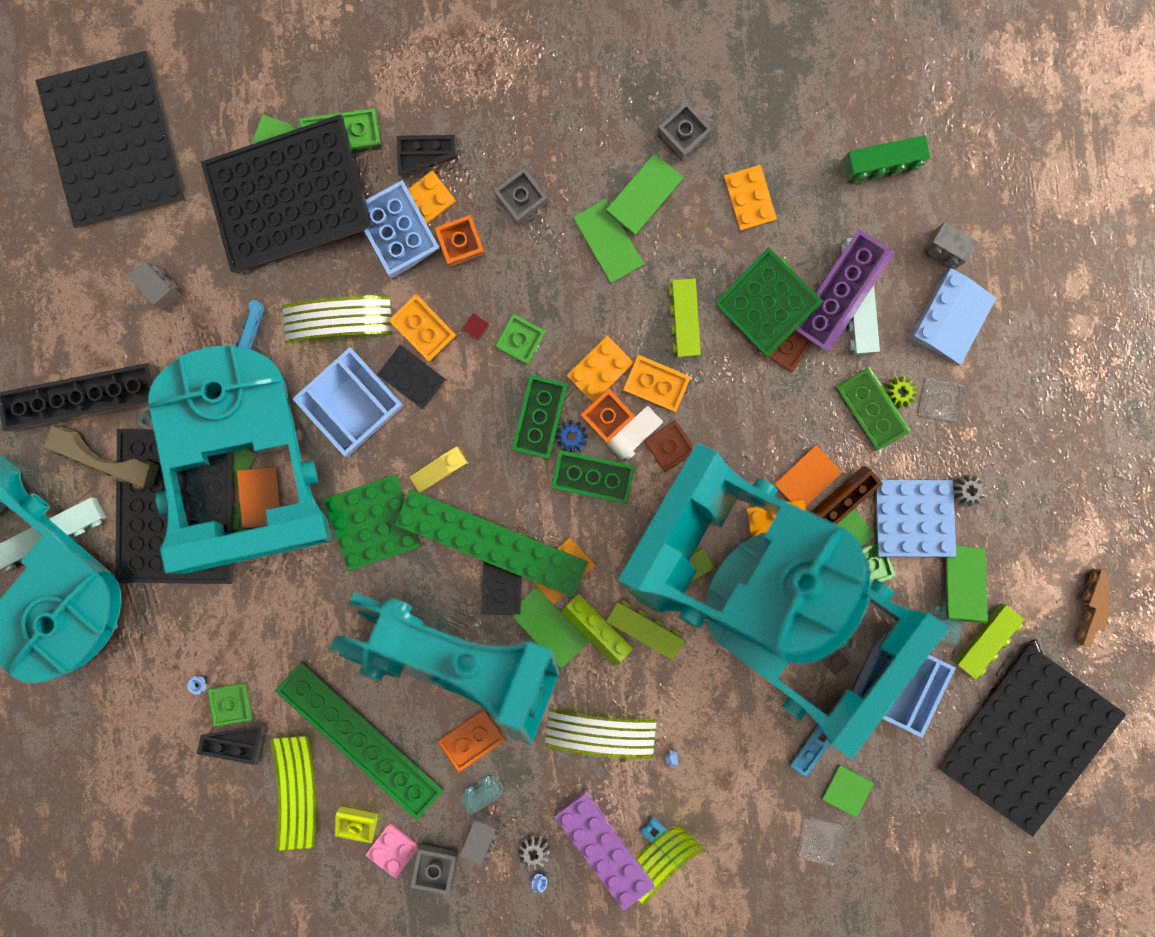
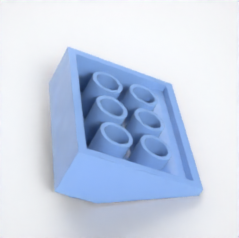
[365,180,439,279]
[909,268,996,365]

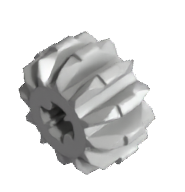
[953,474,987,507]
[517,836,550,870]

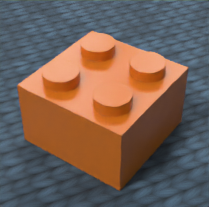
[435,215,485,268]
[581,389,635,444]

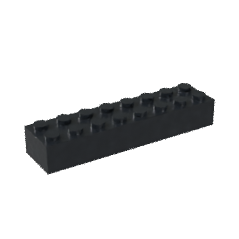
[0,363,157,432]

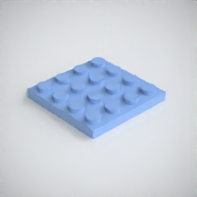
[875,480,956,557]

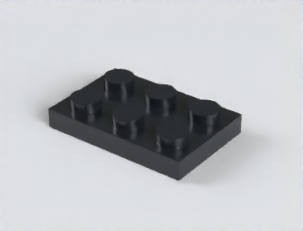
[377,345,446,409]
[482,561,521,615]

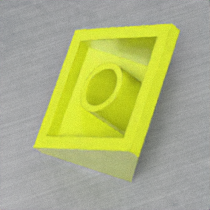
[335,806,378,844]

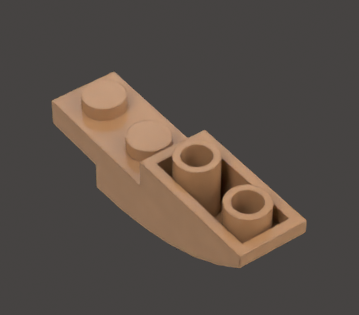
[1077,569,1110,648]

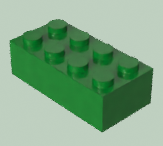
[842,135,930,183]
[512,375,568,460]
[551,450,635,504]

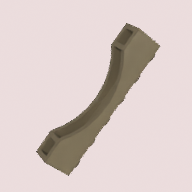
[44,425,160,490]

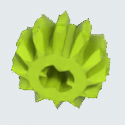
[885,376,918,409]

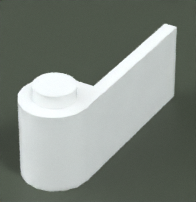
[606,406,663,461]

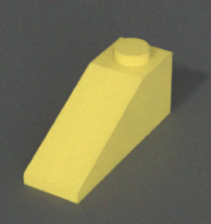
[410,447,468,493]

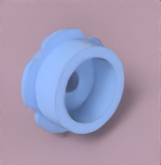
[187,676,206,695]
[666,749,679,768]
[530,873,547,893]

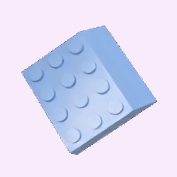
[293,347,404,457]
[852,634,956,738]

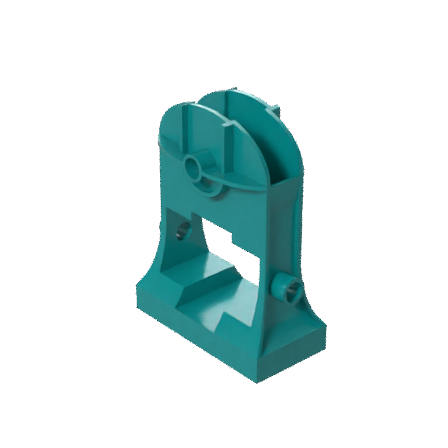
[148,345,333,575]
[618,443,871,664]
[0,456,122,683]
[705,532,949,760]
[329,592,560,746]

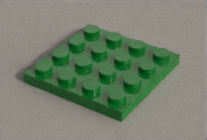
[715,247,824,357]
[324,474,421,571]

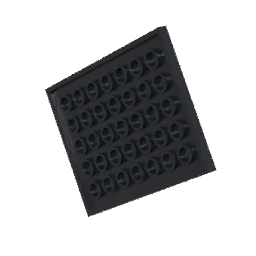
[35,51,186,228]
[201,114,373,273]
[115,429,234,584]
[938,645,1127,837]

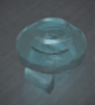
[136,408,153,427]

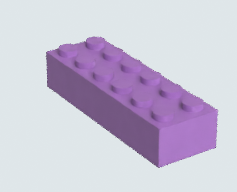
[796,229,895,351]
[554,789,655,911]

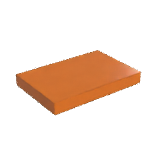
[774,445,842,507]
[237,467,280,528]
[437,709,506,773]

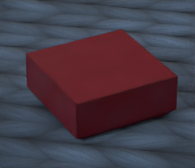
[462,313,489,340]

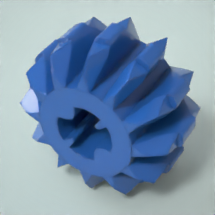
[555,420,588,453]

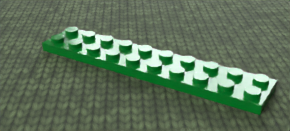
[395,490,588,598]
[275,662,443,820]

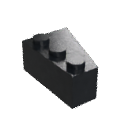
[397,135,457,176]
[197,726,267,765]

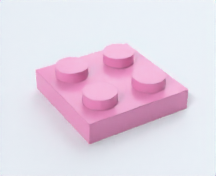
[365,823,419,879]

